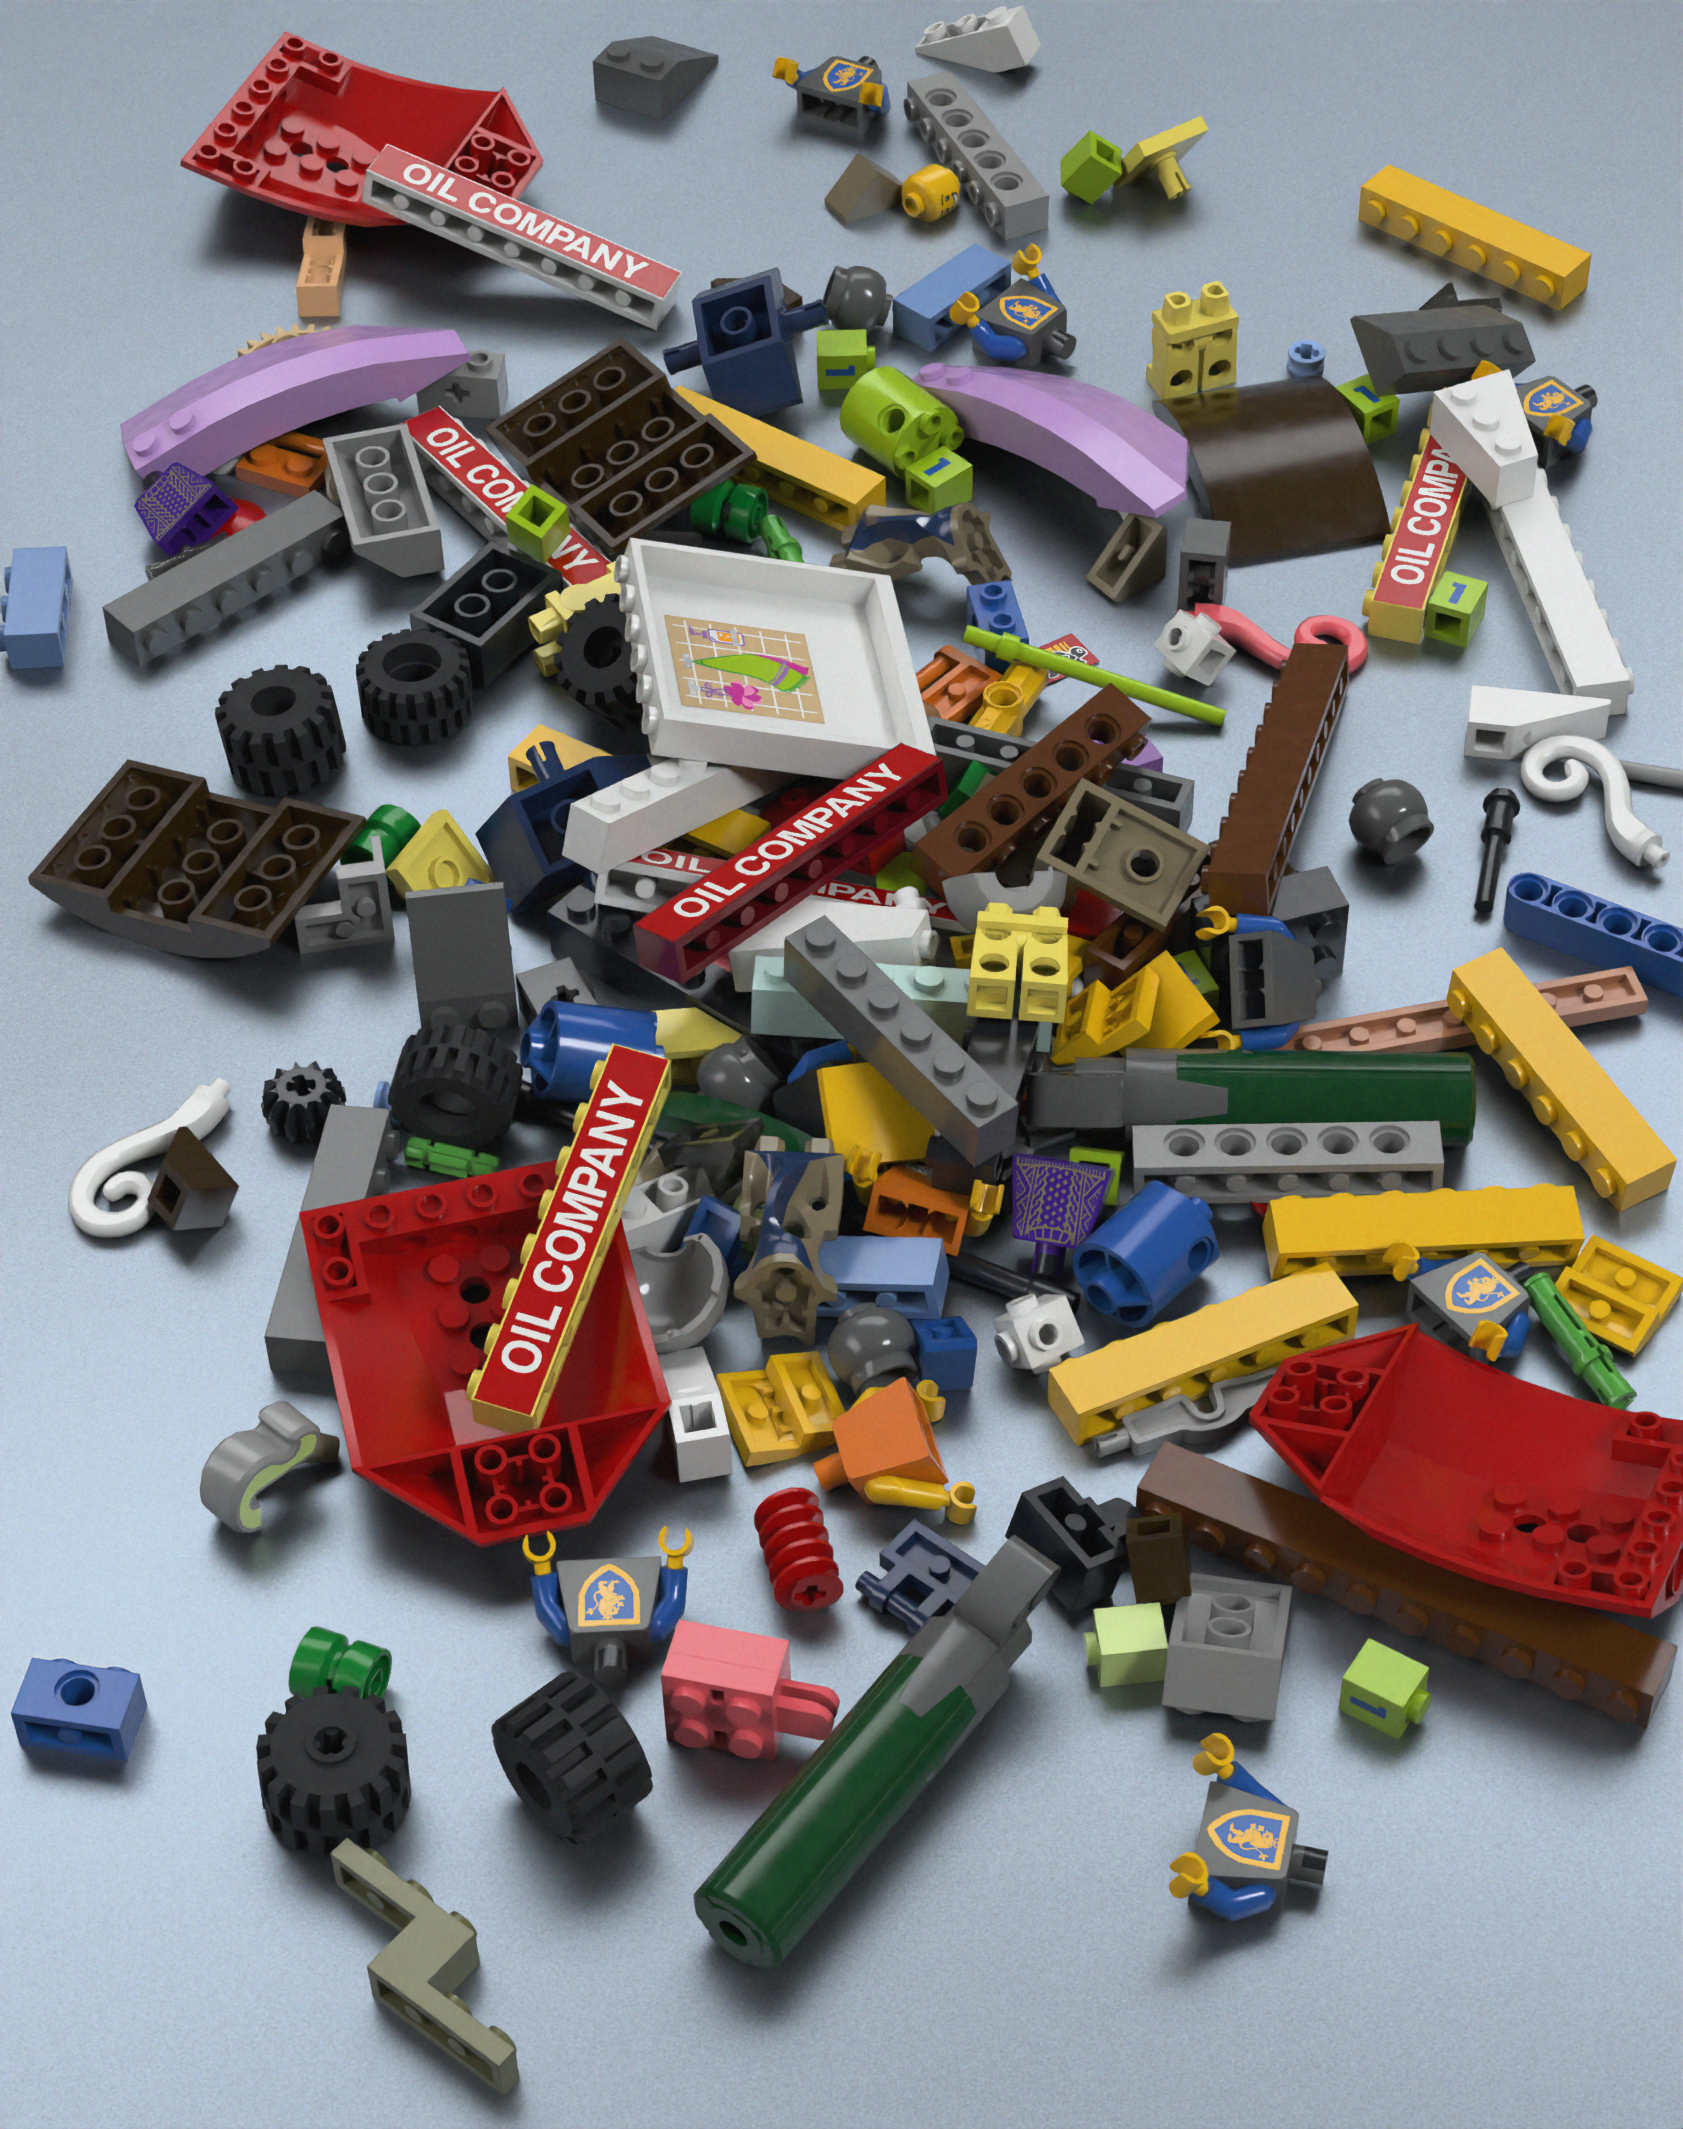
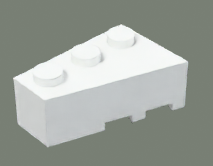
[1429,369,1538,508]

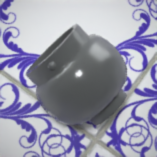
[822,266,893,334]
[1349,778,1434,864]
[696,1034,786,1114]
[828,1302,919,1398]

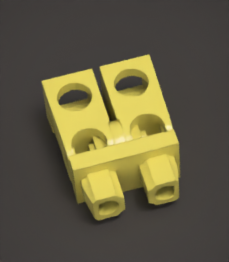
[1146,281,1239,399]
[528,561,621,677]
[966,902,1068,1024]

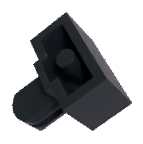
[1005,1476,1143,1613]

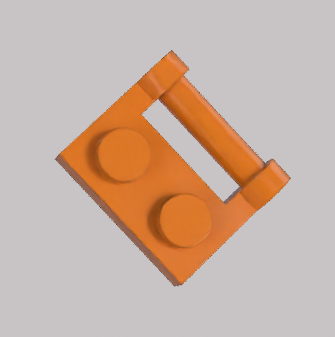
[235,431,328,498]
[916,645,1003,723]

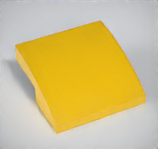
[1118,950,1220,1058]
[1050,965,1160,1065]
[817,1062,935,1168]
[1555,1234,1683,1357]
[715,1351,845,1467]

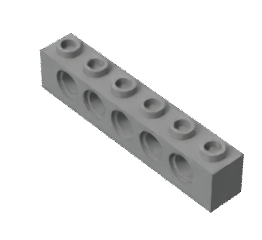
[903,70,1049,240]
[1132,1121,1444,1204]

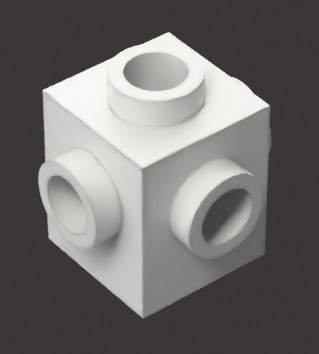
[1153,609,1236,686]
[992,1294,1085,1374]

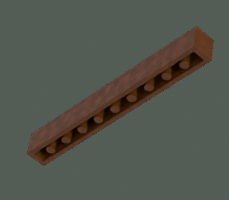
[1201,643,1349,916]
[1136,1441,1678,1729]

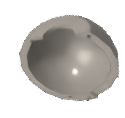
[942,866,1068,934]
[629,1233,730,1353]

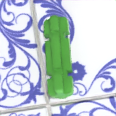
[404,1136,501,1179]

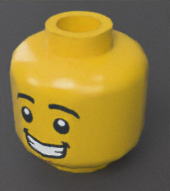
[901,164,960,223]

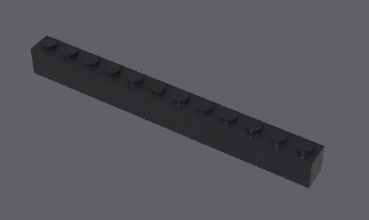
[547,885,1036,1221]

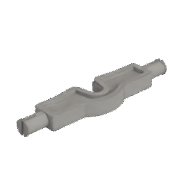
[1092,1367,1278,1458]

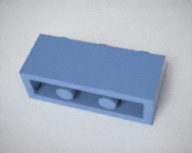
[892,243,1011,352]
[0,546,73,669]
[785,1236,950,1319]

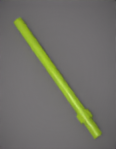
[962,625,1227,728]

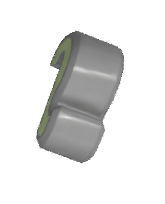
[199,1401,320,1534]

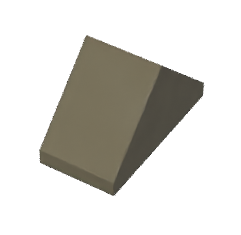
[825,153,903,225]
[1085,513,1168,602]

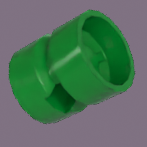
[690,479,768,544]
[340,804,421,889]
[288,1626,392,1700]

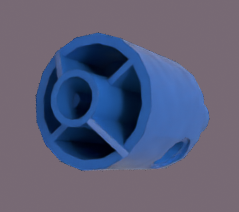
[520,1000,665,1104]
[1073,1180,1220,1328]

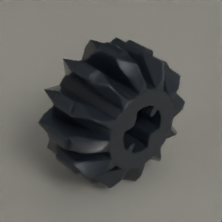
[261,1061,347,1144]

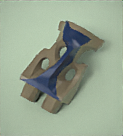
[829,502,1012,585]
[734,1136,844,1345]

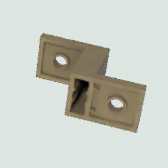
[962,772,1211,933]

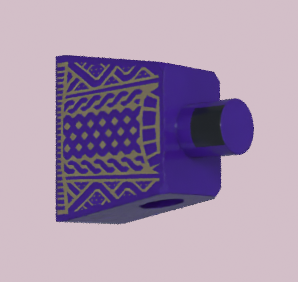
[134,462,239,564]
[1012,1153,1116,1276]

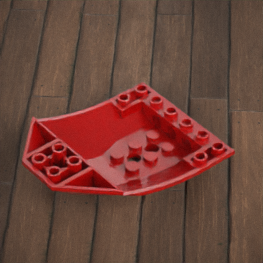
[180,31,544,227]
[299,1160,672,1548]
[1249,1322,1683,1619]

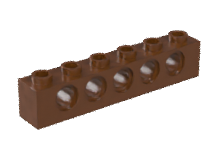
[909,682,1152,902]

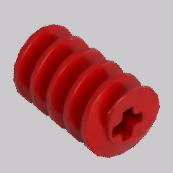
[754,1487,844,1613]

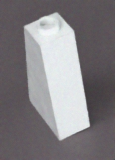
[729,899,938,992]

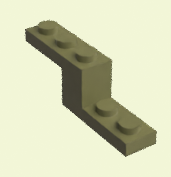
[330,1838,520,2096]

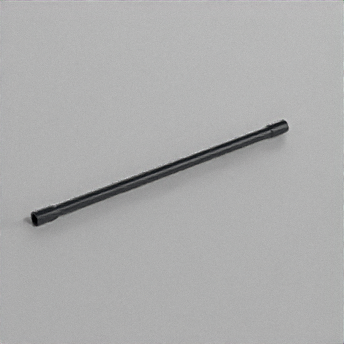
[515,1080,1081,1317]

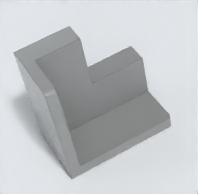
[294,835,395,954]

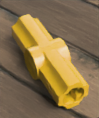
[968,660,1049,737]

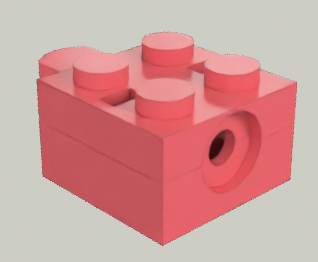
[661,1619,840,1761]

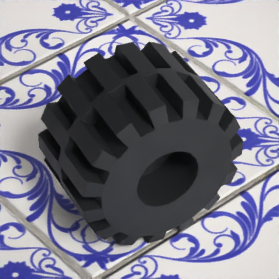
[554,593,644,729]
[215,665,346,796]
[491,1671,653,1846]
[256,1685,411,1859]

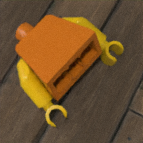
[844,1144,1005,1256]
[813,1376,977,1525]

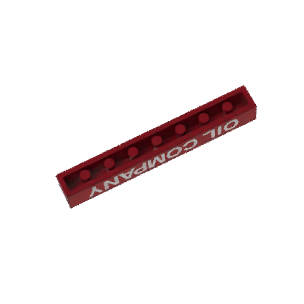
[632,743,948,984]

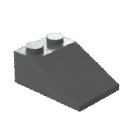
[593,36,719,120]
[405,882,519,1030]

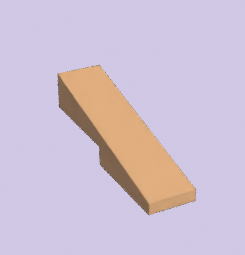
[296,215,350,317]

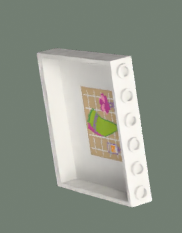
[614,538,936,780]

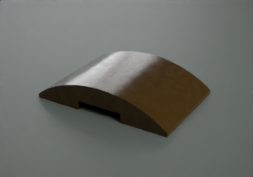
[484,337,758,555]
[1152,375,1391,566]
[28,759,367,958]

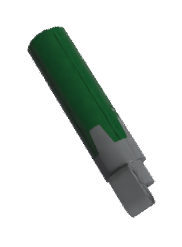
[1027,1048,1476,1148]
[693,1535,1061,1969]

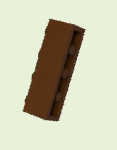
[1083,847,1211,991]

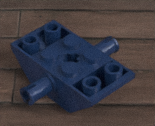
[663,267,829,418]
[475,741,684,916]

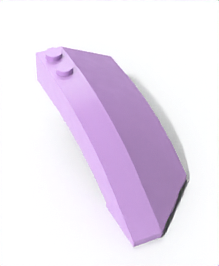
[120,325,472,481]
[912,363,1190,518]

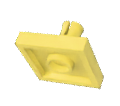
[1113,116,1209,201]
[385,809,497,900]

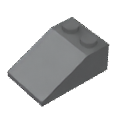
[1162,1573,1292,1722]

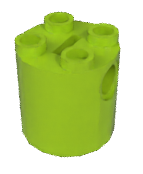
[839,366,965,481]

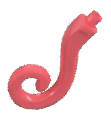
[1176,603,1368,674]

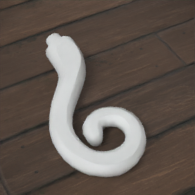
[1520,734,1670,869]
[67,1078,231,1238]

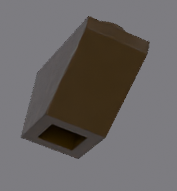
[147,1126,239,1230]
[1126,1512,1192,1605]

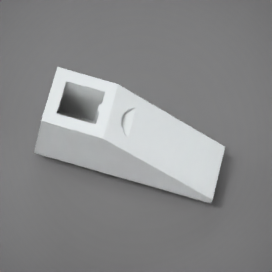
[915,6,1042,73]
[1464,685,1611,760]
[621,1155,743,1253]
[657,1346,732,1483]

